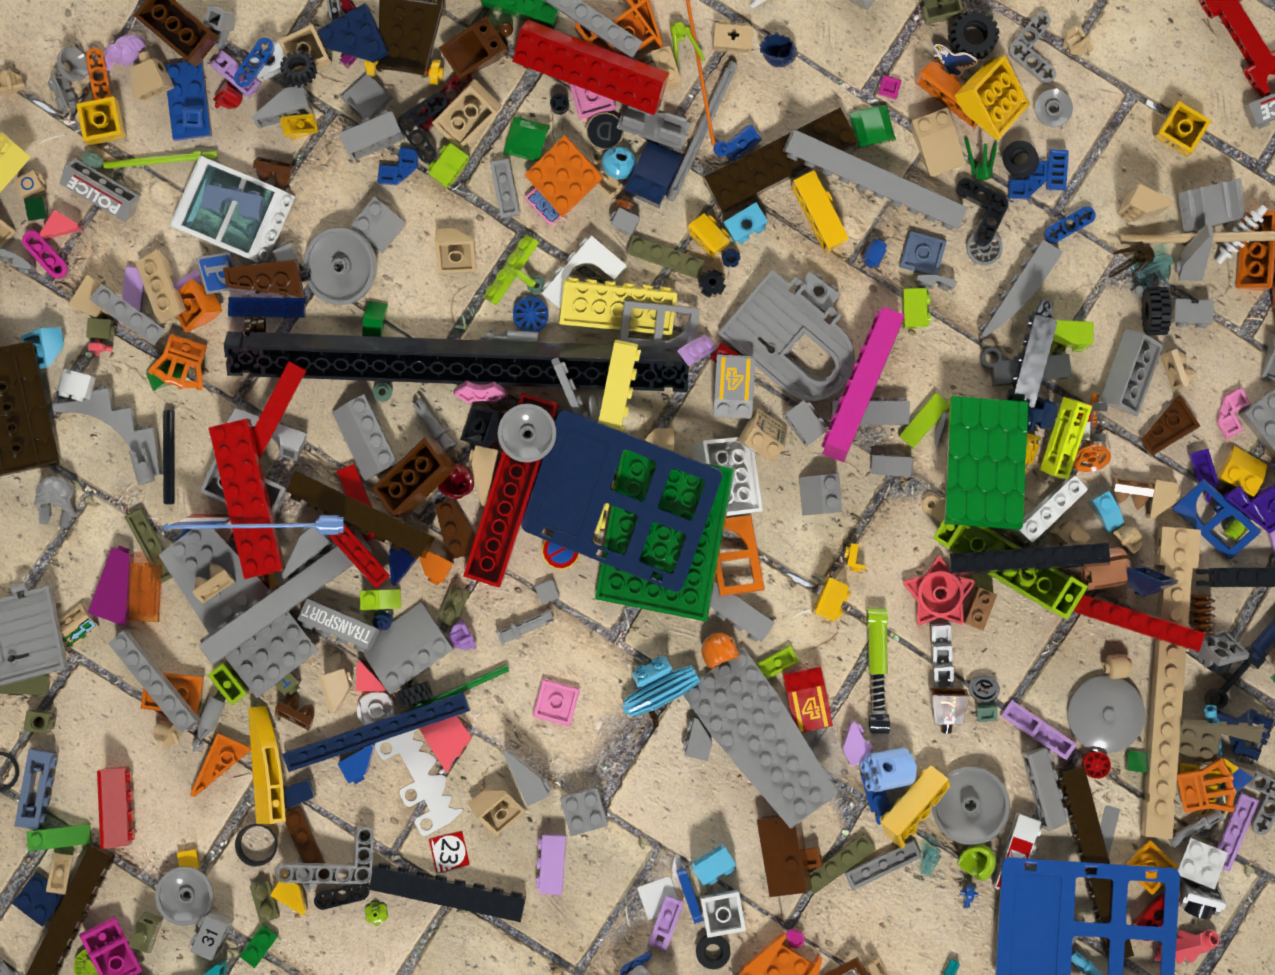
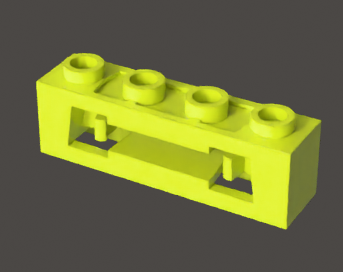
[1040,397,1092,479]

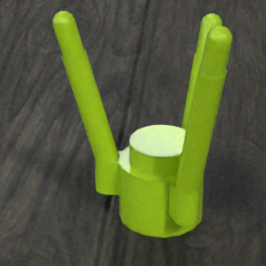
[669,22,705,68]

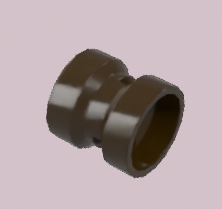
[244,317,266,336]

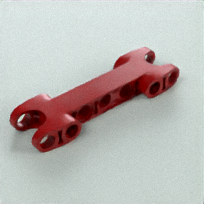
[1198,0,1275,98]

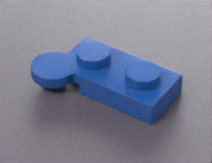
[713,124,762,163]

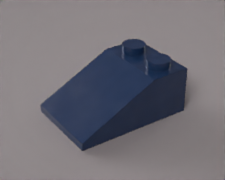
[625,141,683,209]

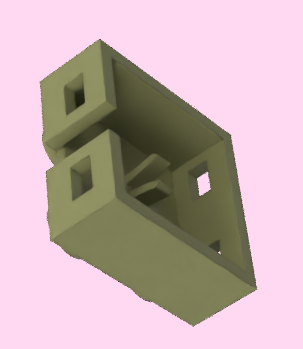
[919,0,964,25]

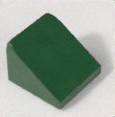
[24,195,48,221]

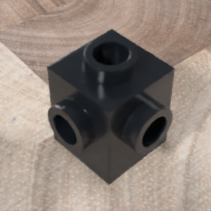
[698,269,726,298]

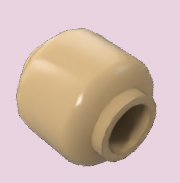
[1102,654,1133,679]

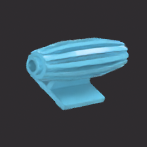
[622,656,700,717]

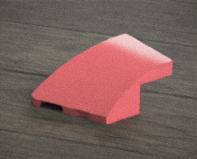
[419,716,472,772]

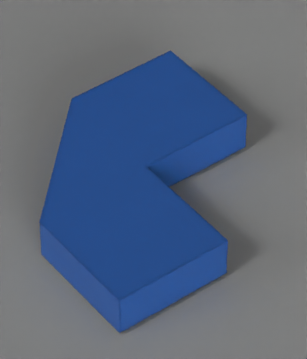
[377,147,419,186]
[1008,161,1048,200]

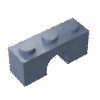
[200,183,265,222]

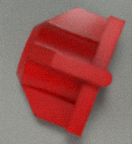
[213,81,243,109]

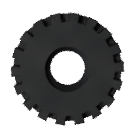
[1141,287,1172,335]

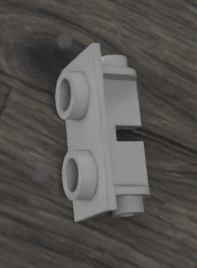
[48,73,78,114]

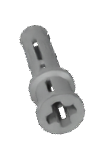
[412,399,457,452]
[496,610,554,646]
[1168,809,1225,848]

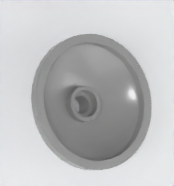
[498,404,556,462]
[155,867,214,926]

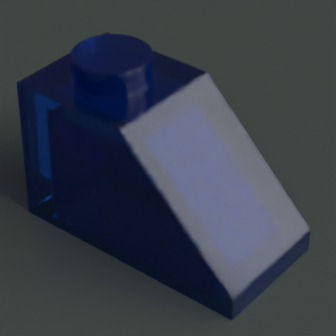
[388,547,417,586]

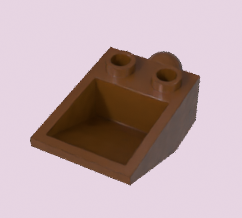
[439,16,513,80]

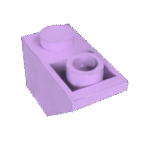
[841,721,873,767]

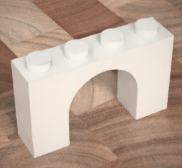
[542,236,627,311]

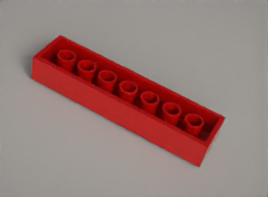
[512,20,670,115]
[208,418,285,579]

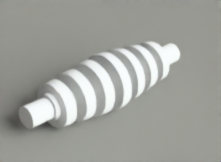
[1215,204,1268,264]

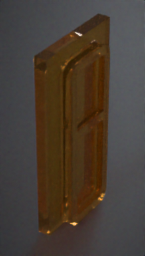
[129,562,161,622]

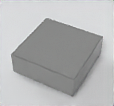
[535,580,560,604]

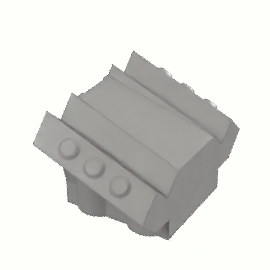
[1178,178,1246,233]

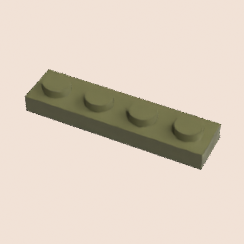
[626,235,704,279]
[810,833,876,895]

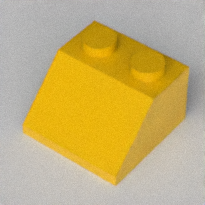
[687,213,730,259]
[1217,446,1268,498]
[812,577,851,622]

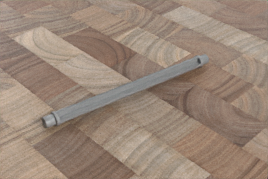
[666,61,738,202]

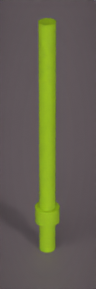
[103,150,218,169]

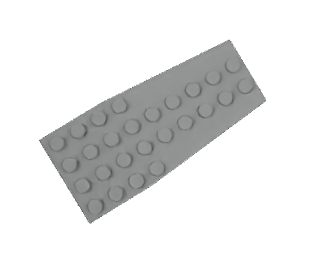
[159,529,319,698]
[683,648,838,828]

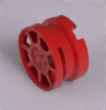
[1081,751,1111,779]

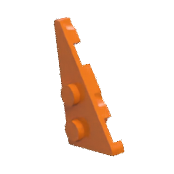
[190,733,251,797]

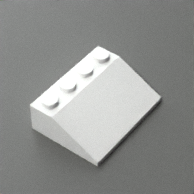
[692,437,763,516]

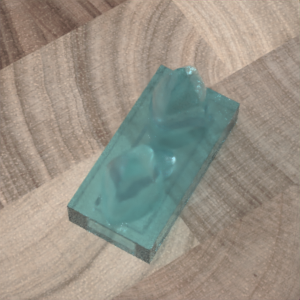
[1130,252,1174,287]

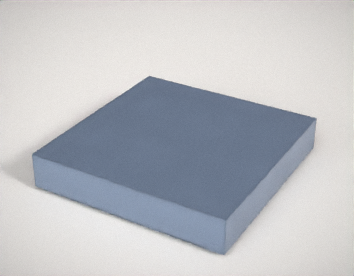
[899,230,947,275]

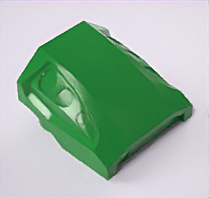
[849,105,896,149]
[503,117,550,162]

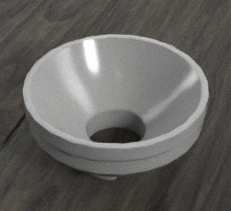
[57,46,88,82]

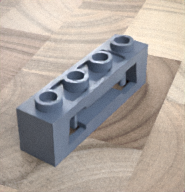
[14,748,58,830]

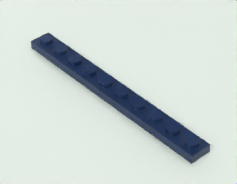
[282,692,471,772]

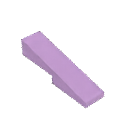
[1001,700,1077,761]

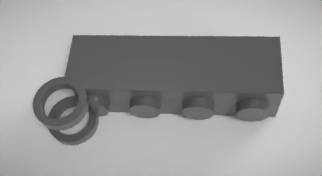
[980,347,1072,386]

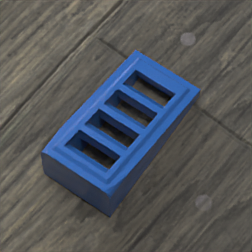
[1046,150,1069,191]

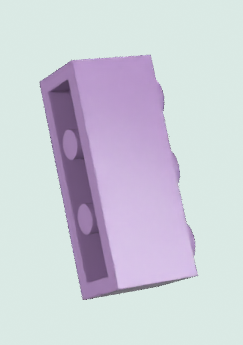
[536,833,566,895]

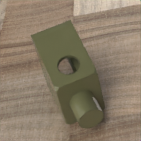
[128,912,163,953]

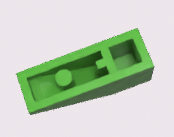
[26,824,92,851]

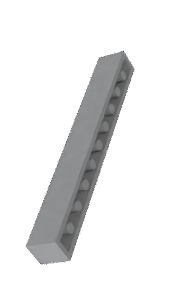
[783,130,968,230]
[199,531,372,665]

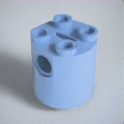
[860,747,917,792]

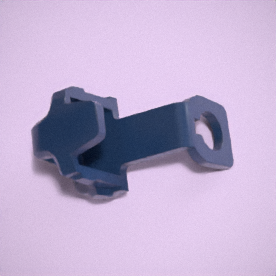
[1028,396,1057,431]

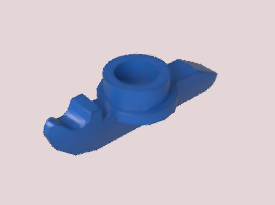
[620,951,652,975]

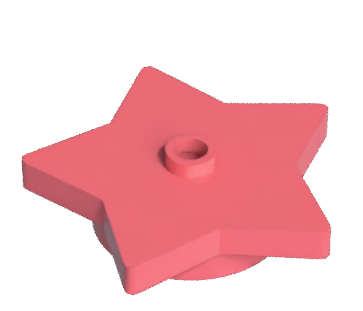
[903,556,976,625]

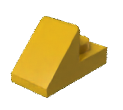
[279,114,319,140]

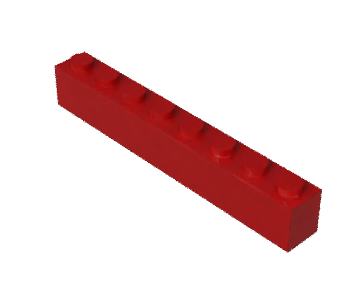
[1072,595,1205,653]

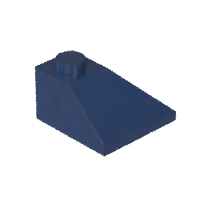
[1127,566,1178,597]

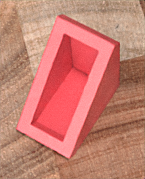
[40,210,83,240]
[356,660,386,692]

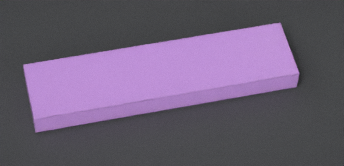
[1217,792,1259,872]

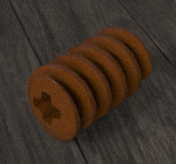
[1190,595,1216,634]

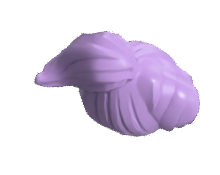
[104,34,146,71]

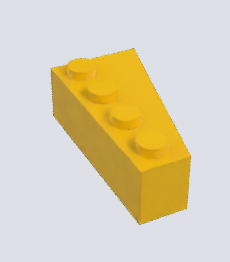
[880,766,951,849]

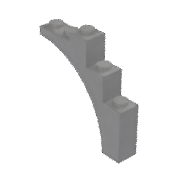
[52,386,163,476]

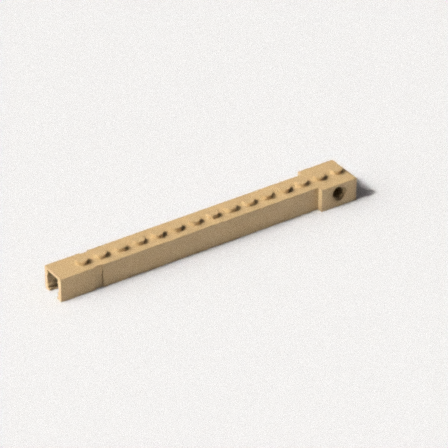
[1140,527,1201,839]

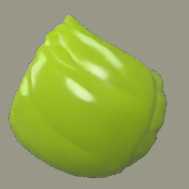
[957,844,996,881]

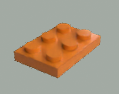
[140,672,204,716]

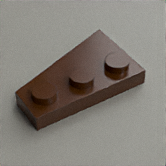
[435,500,476,560]

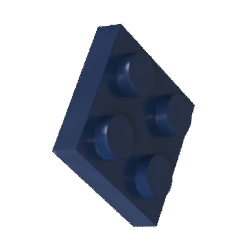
[12,872,65,927]

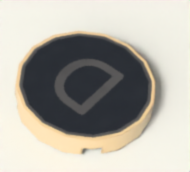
[586,112,624,151]

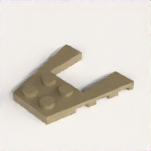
[1179,719,1264,785]

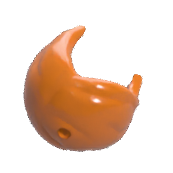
[701,632,740,669]

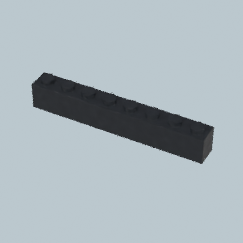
[950,543,1110,576]
[369,862,526,922]

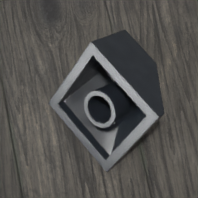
[460,404,505,448]

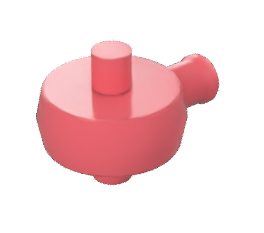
[88,339,112,356]

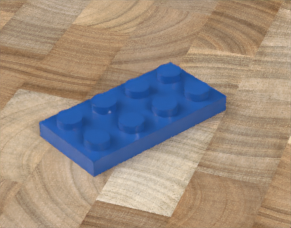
[165,61,212,141]

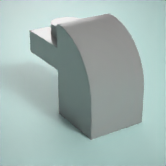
[203,5,235,49]

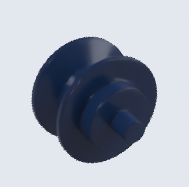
[372,609,393,630]

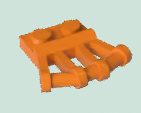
[148,334,207,390]
[1177,757,1237,813]

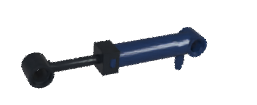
[1204,618,1275,709]

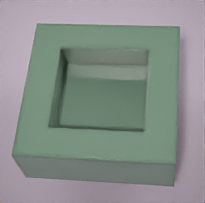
[977,702,997,722]

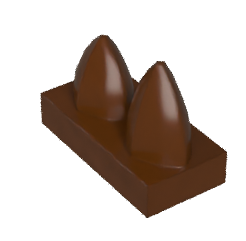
[253,157,295,190]
[275,692,315,731]

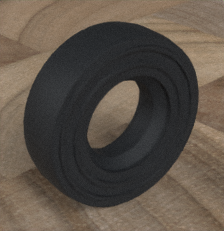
[696,935,731,970]

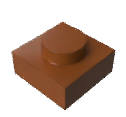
[806,846,823,869]

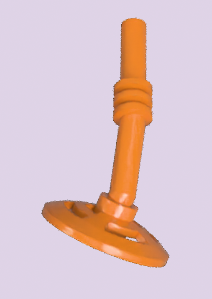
[1073,393,1111,472]

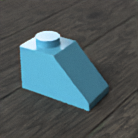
[1088,491,1125,534]

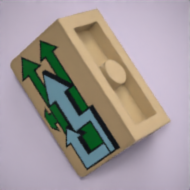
[59,604,99,650]

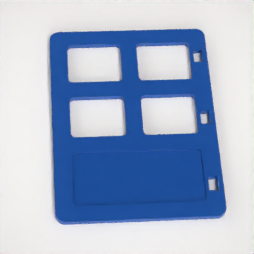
[995,857,1180,975]

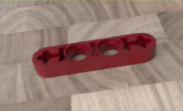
[418,75,472,131]

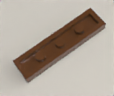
[285,807,328,884]

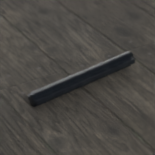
[163,410,174,505]

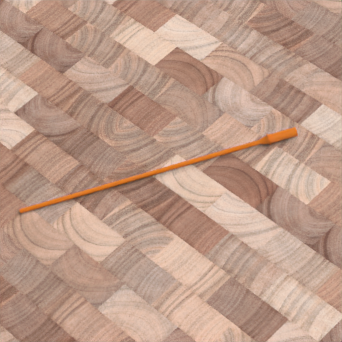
[686,0,715,146]

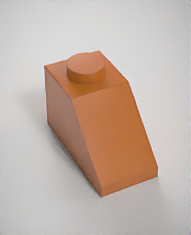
[419,551,454,585]

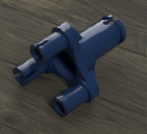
[1205,708,1274,761]

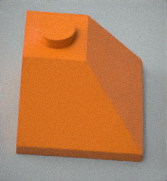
[177,279,223,332]

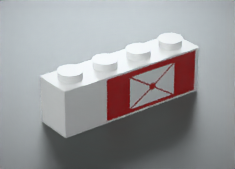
[992,813,1043,890]

